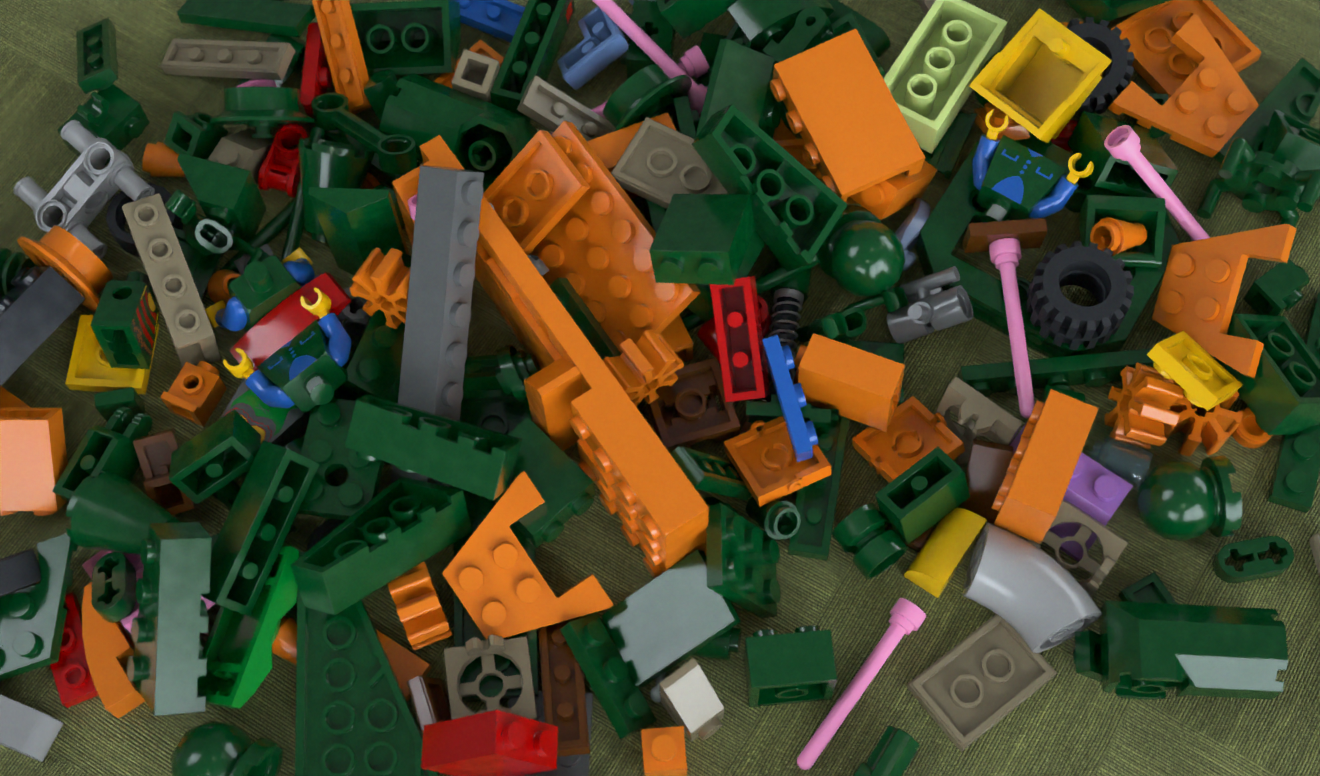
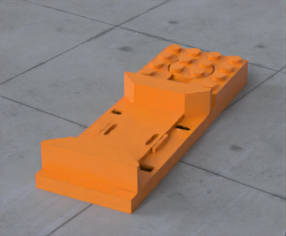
[392,135,709,579]

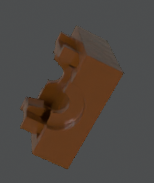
[646,357,740,453]

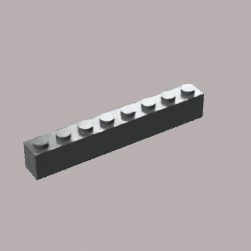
[390,165,484,488]

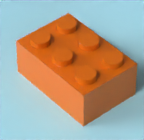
[992,389,1099,544]

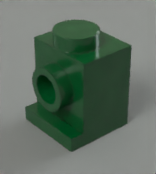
[164,111,228,159]
[1243,258,1310,316]

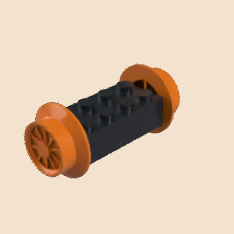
[0,225,113,386]

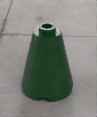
[298,138,374,242]
[66,470,181,555]

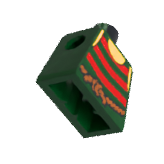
[91,271,159,369]

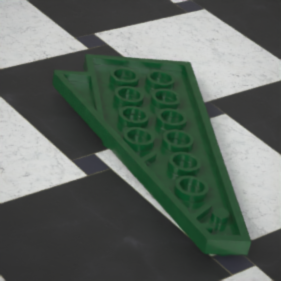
[295,552,439,776]

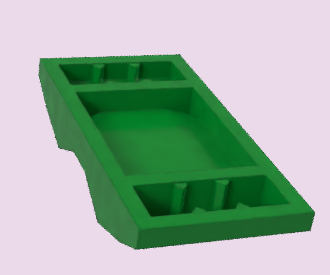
[198,546,299,709]

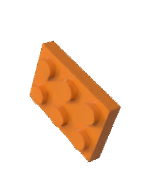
[483,130,590,255]

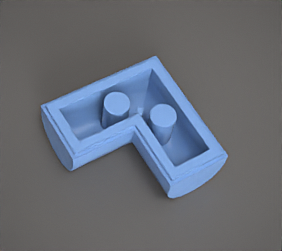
[557,6,629,90]

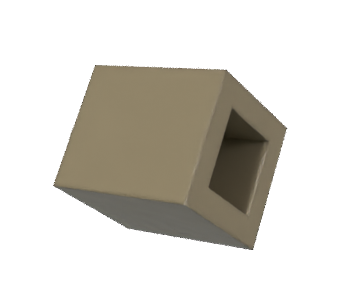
[451,49,500,103]

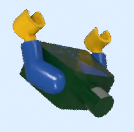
[972,109,1094,222]
[205,247,315,332]
[223,287,352,413]

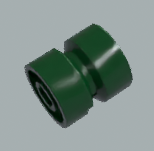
[832,503,908,580]

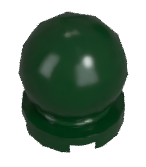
[816,205,906,297]
[1136,455,1243,541]
[171,721,283,776]

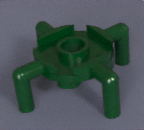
[1196,137,1320,227]

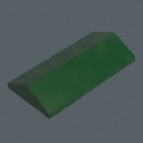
[308,187,410,276]

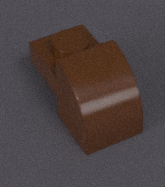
[133,428,196,515]

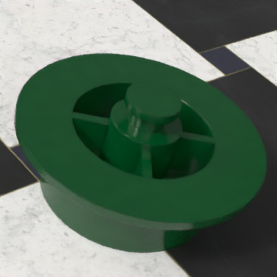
[603,64,692,131]
[210,87,315,138]

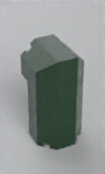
[379,73,538,193]
[1099,601,1288,700]

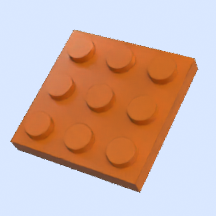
[1110,0,1262,98]

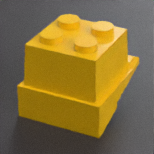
[969,8,1112,143]

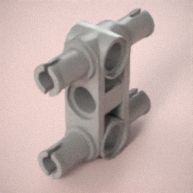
[13,120,155,260]

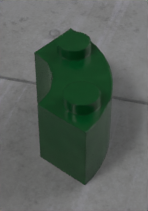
[728,0,835,49]

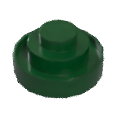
[494,345,541,402]

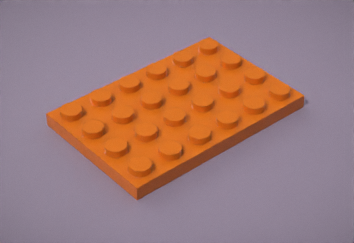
[529,121,701,354]

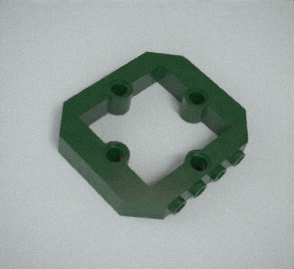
[916,132,1180,358]

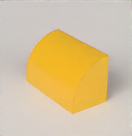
[904,507,987,598]

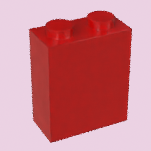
[421,710,558,776]

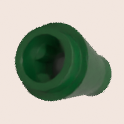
[746,497,801,540]

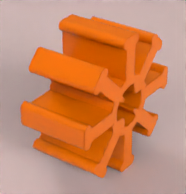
[349,248,411,329]
[603,329,684,407]
[1104,362,1183,449]
[1164,381,1243,457]
[387,561,453,651]

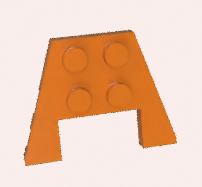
[1107,13,1259,158]
[1152,224,1297,378]
[442,471,614,640]

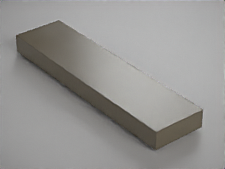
[160,38,295,80]

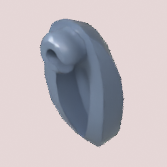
[895,197,930,271]

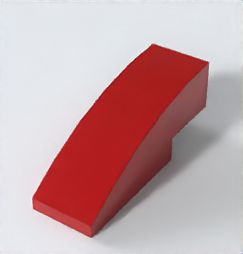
[229,272,352,371]

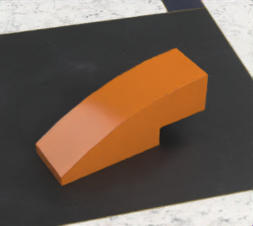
[82,582,145,719]

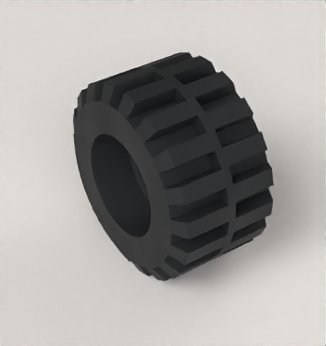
[1062,17,1134,118]
[1026,241,1134,350]

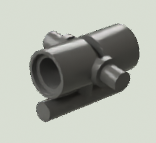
[887,266,973,343]

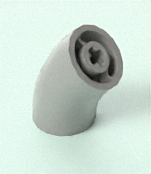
[962,523,1102,653]

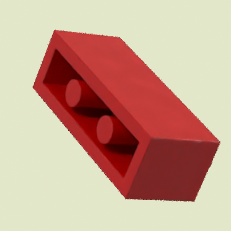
[710,276,770,402]

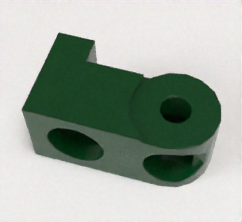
[762,6,835,63]

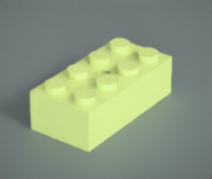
[884,0,1007,154]

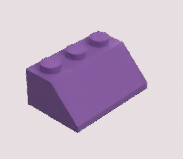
[1010,422,1133,562]

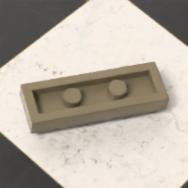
[517,75,616,141]

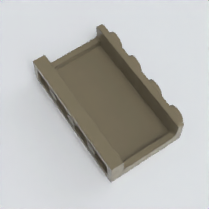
[122,193,221,367]

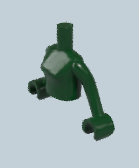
[164,189,270,265]
[797,286,909,344]

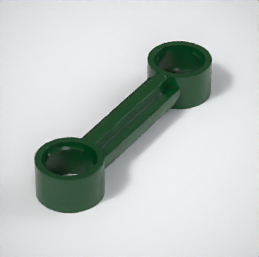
[311,93,417,174]

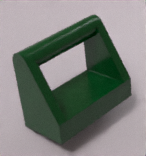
[1079,195,1166,268]

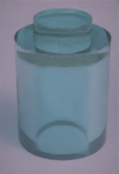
[1089,436,1153,490]

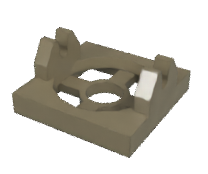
[935,377,1023,468]
[1028,499,1129,597]
[444,635,538,721]

